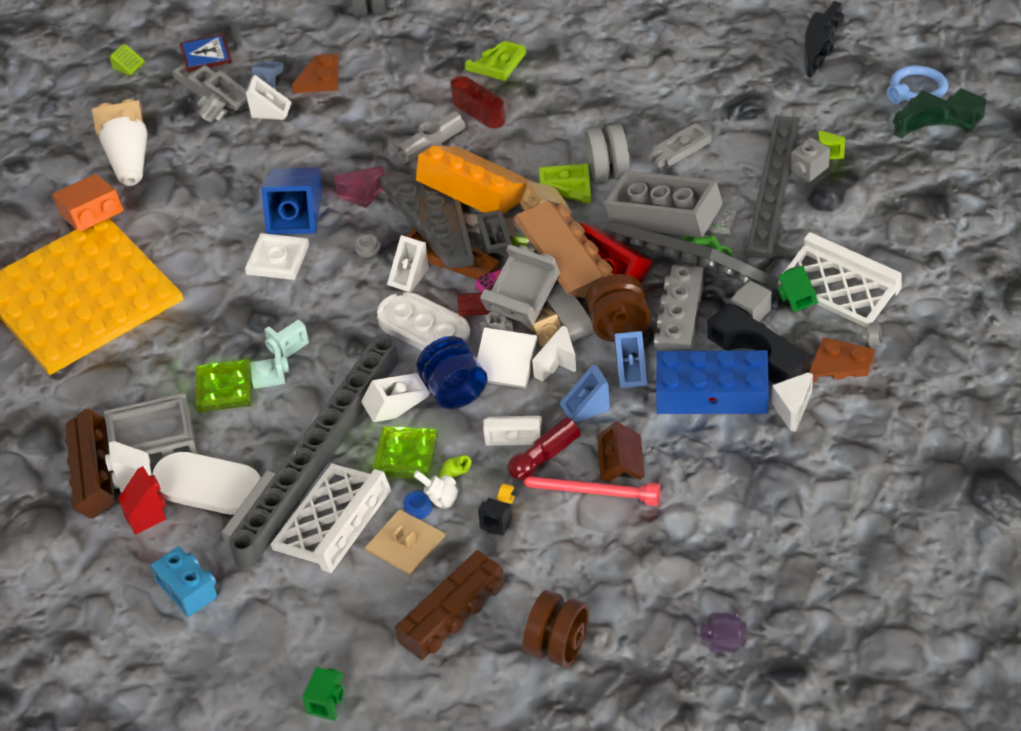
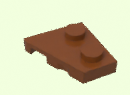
[809,337,876,382]

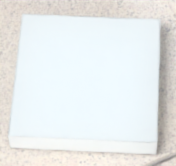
[245,233,309,280]
[473,328,538,389]

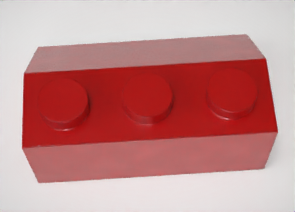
[579,222,653,284]

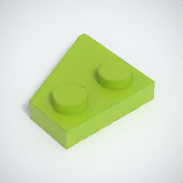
[465,41,526,81]
[539,164,591,204]

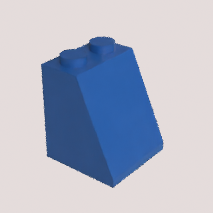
[261,167,322,235]

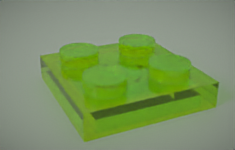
[196,359,252,413]
[372,426,438,479]

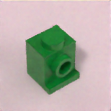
[302,667,345,721]

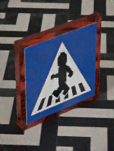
[179,34,232,72]

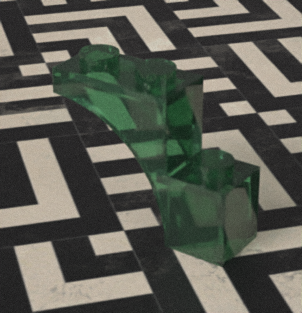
[893,88,986,139]

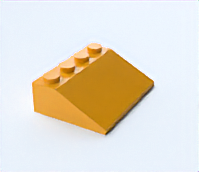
[416,145,534,215]

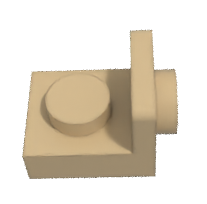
[524,306,561,347]

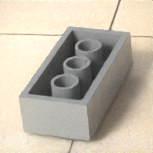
[604,171,723,238]

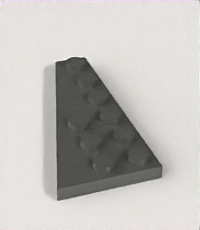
[379,174,473,268]

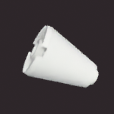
[99,117,147,186]

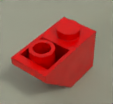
[118,466,166,535]

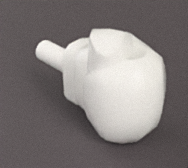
[413,470,458,509]

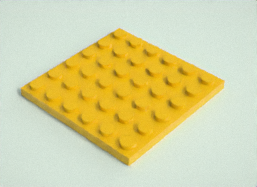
[0,218,184,376]

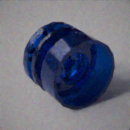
[416,336,488,409]

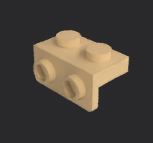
[92,99,143,138]

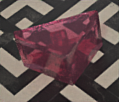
[334,166,384,208]

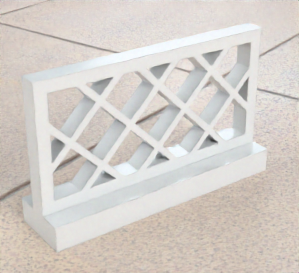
[777,232,902,328]
[270,463,391,573]

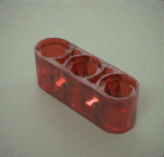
[450,76,505,129]

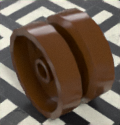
[586,274,650,342]
[523,590,589,668]

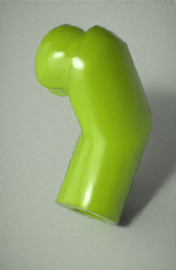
[437,455,472,478]

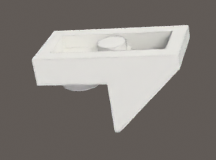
[532,326,576,382]

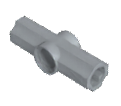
[395,111,465,164]

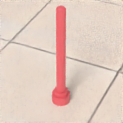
[524,476,661,506]

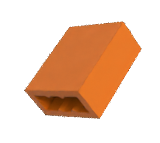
[52,174,124,232]

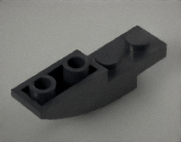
[804,1,844,78]

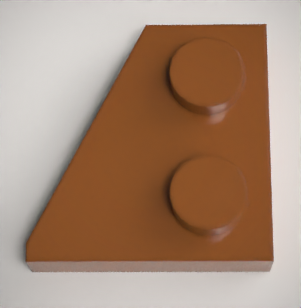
[292,54,339,93]

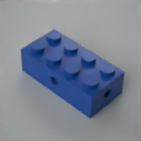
[656,350,769,414]

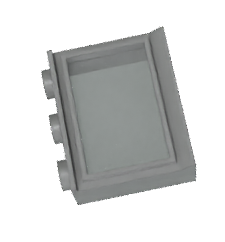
[104,393,198,458]

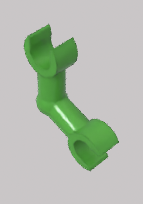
[682,235,732,257]

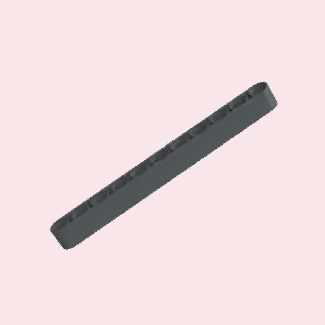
[229,334,398,568]

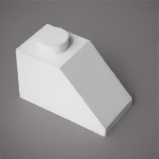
[361,373,430,422]

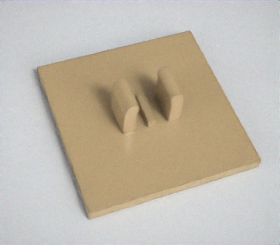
[365,509,446,575]

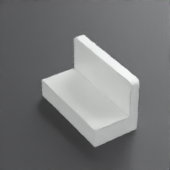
[483,416,542,446]

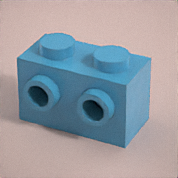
[150,546,217,617]

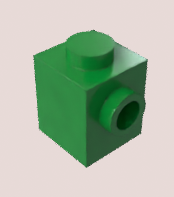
[777,265,818,313]

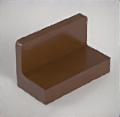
[597,421,645,483]

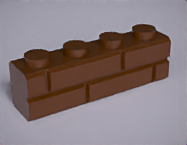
[65,409,115,518]
[394,550,504,660]

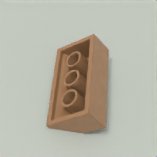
[514,201,613,299]

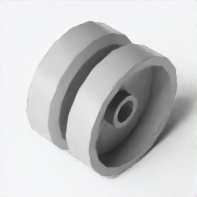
[585,123,630,182]

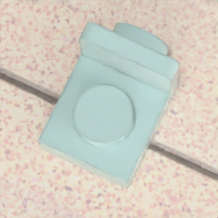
[264,319,309,358]
[250,348,289,389]

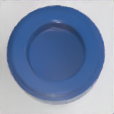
[403,491,433,519]

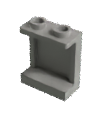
[480,244,560,326]

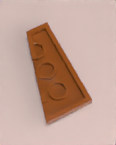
[398,228,499,280]

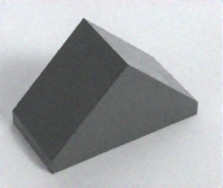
[477,210,512,254]

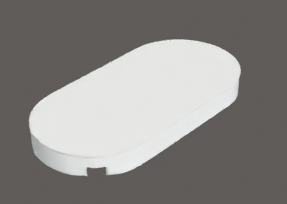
[377,292,471,357]
[152,452,261,515]

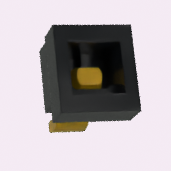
[478,483,515,535]

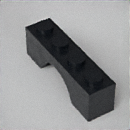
[707,303,811,384]

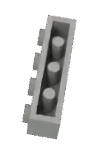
[654,265,703,351]

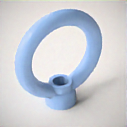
[887,66,948,105]

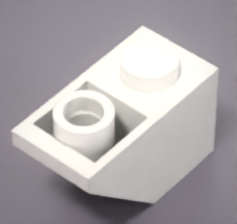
[105,441,153,493]

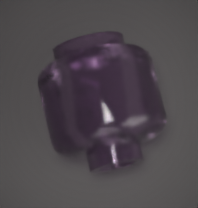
[700,612,746,653]

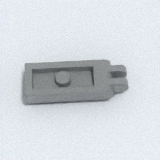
[648,123,712,168]

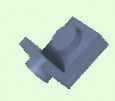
[252,61,284,89]

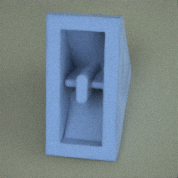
[615,331,647,388]
[559,364,610,423]

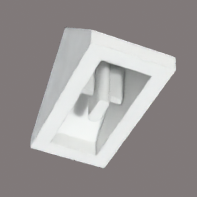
[246,75,292,120]
[387,235,429,292]
[772,373,813,432]

